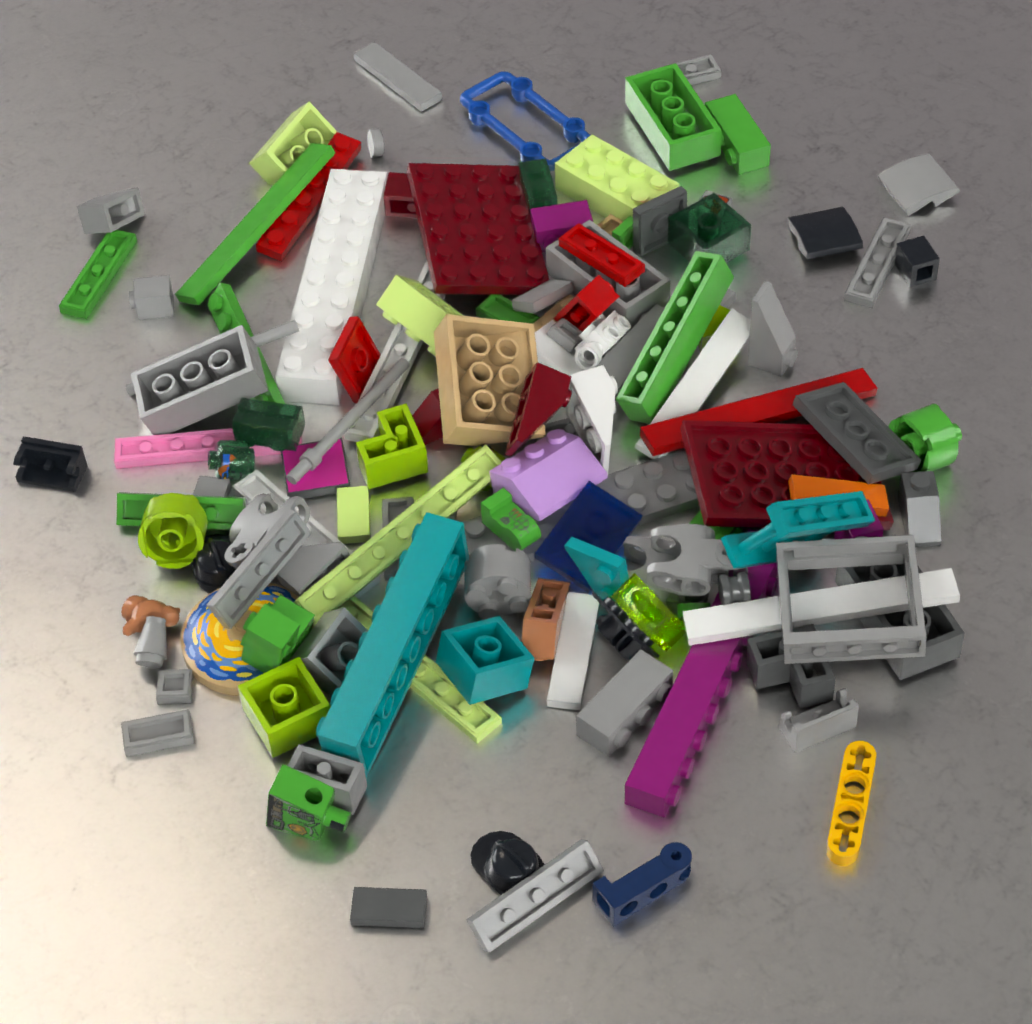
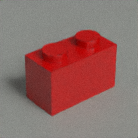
[553,274,620,332]

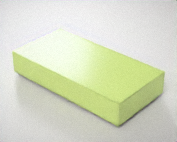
[337,486,371,544]

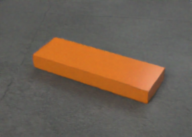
[788,474,889,517]

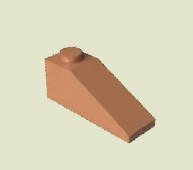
[521,578,571,661]

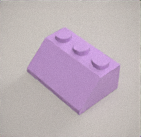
[489,429,608,521]

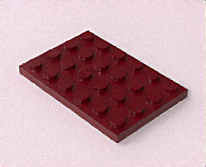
[407,163,550,295]
[680,420,894,530]

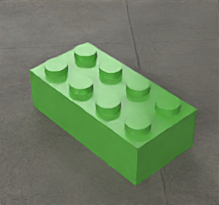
[625,63,722,171]

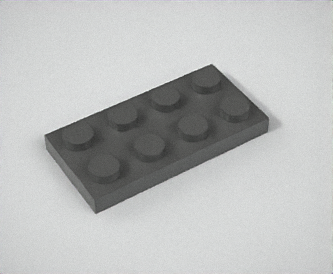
[793,382,921,484]

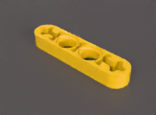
[827,741,876,866]

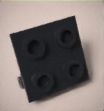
[592,592,660,662]

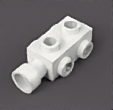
[574,310,631,370]

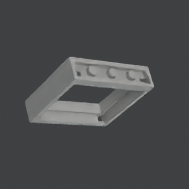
[776,534,926,664]

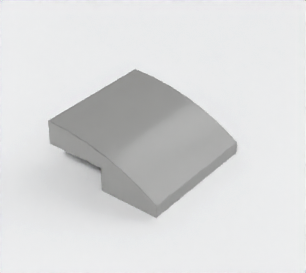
[877,153,960,216]

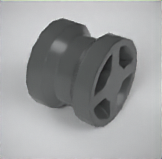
[718,572,751,605]

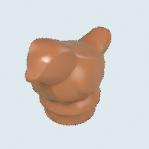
[121,595,180,636]

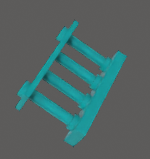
[721,491,875,569]

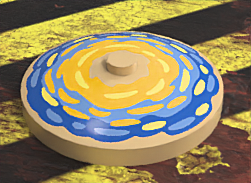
[181,583,314,696]

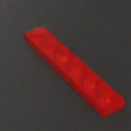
[256,132,361,262]

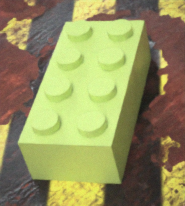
[555,134,679,221]

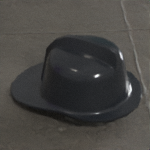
[190,534,237,593]
[470,831,545,895]

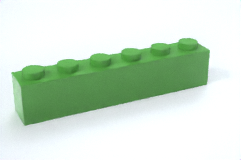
[616,251,734,424]

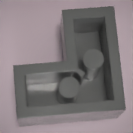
[746,624,836,709]

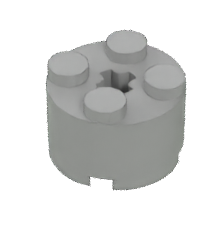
[464,544,531,620]

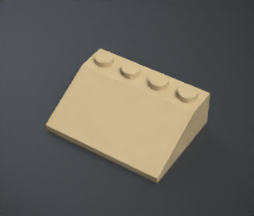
[434,314,546,446]

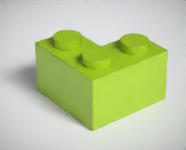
[356,403,429,489]

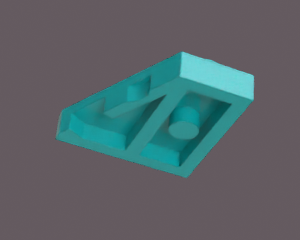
[565,537,633,610]

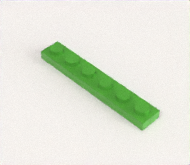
[207,282,286,425]

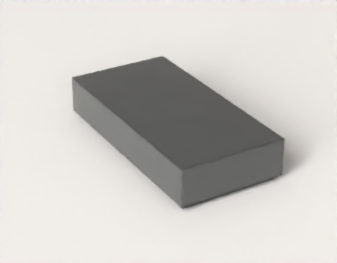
[350,887,427,928]

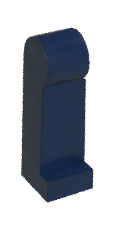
[592,842,692,927]

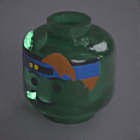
[208,440,255,481]

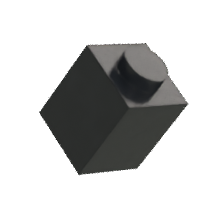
[895,236,940,287]

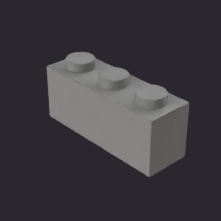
[576,649,673,757]

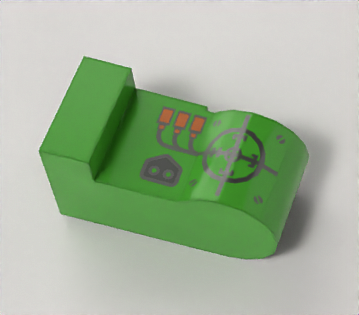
[481,487,541,551]

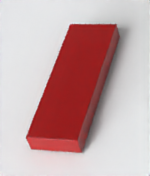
[558,223,645,287]

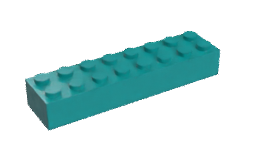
[316,512,469,778]

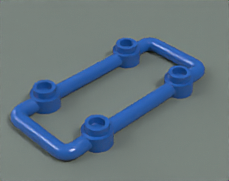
[460,71,590,171]

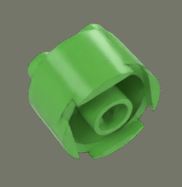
[889,403,962,472]

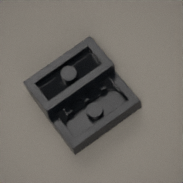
[788,207,863,259]

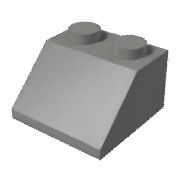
[288,607,368,694]

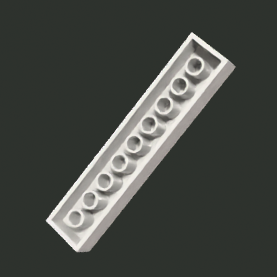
[275,169,388,405]

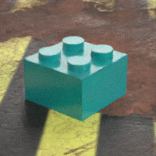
[435,616,535,705]

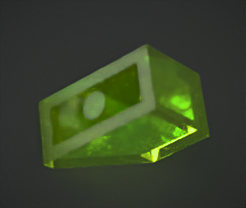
[611,573,686,652]

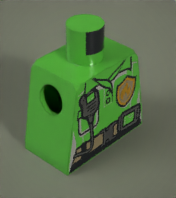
[266,764,351,841]

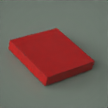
[328,316,381,403]

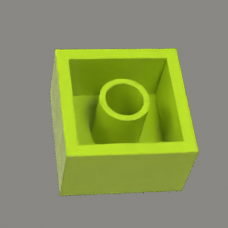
[238,657,331,758]

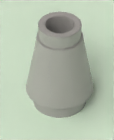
[133,616,167,668]

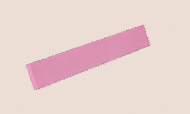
[114,422,302,469]

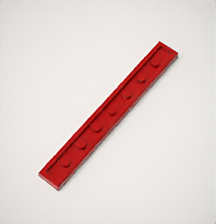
[639,368,878,456]

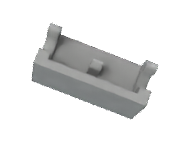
[778,688,859,753]

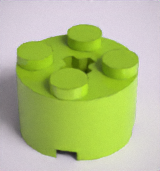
[138,493,208,569]

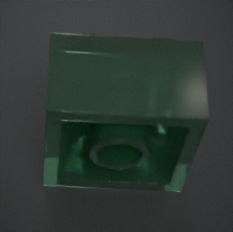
[668,193,751,263]

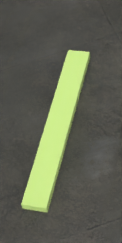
[294,444,502,626]
[339,596,502,744]

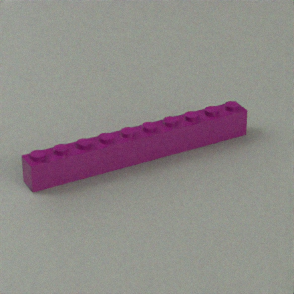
[625,528,778,818]

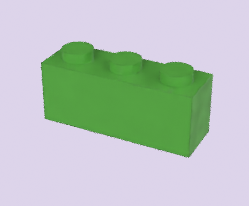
[705,94,771,175]

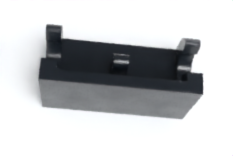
[13,436,88,492]

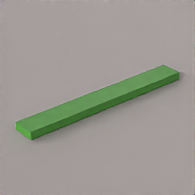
[175,143,335,305]

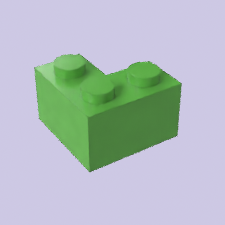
[240,594,315,673]

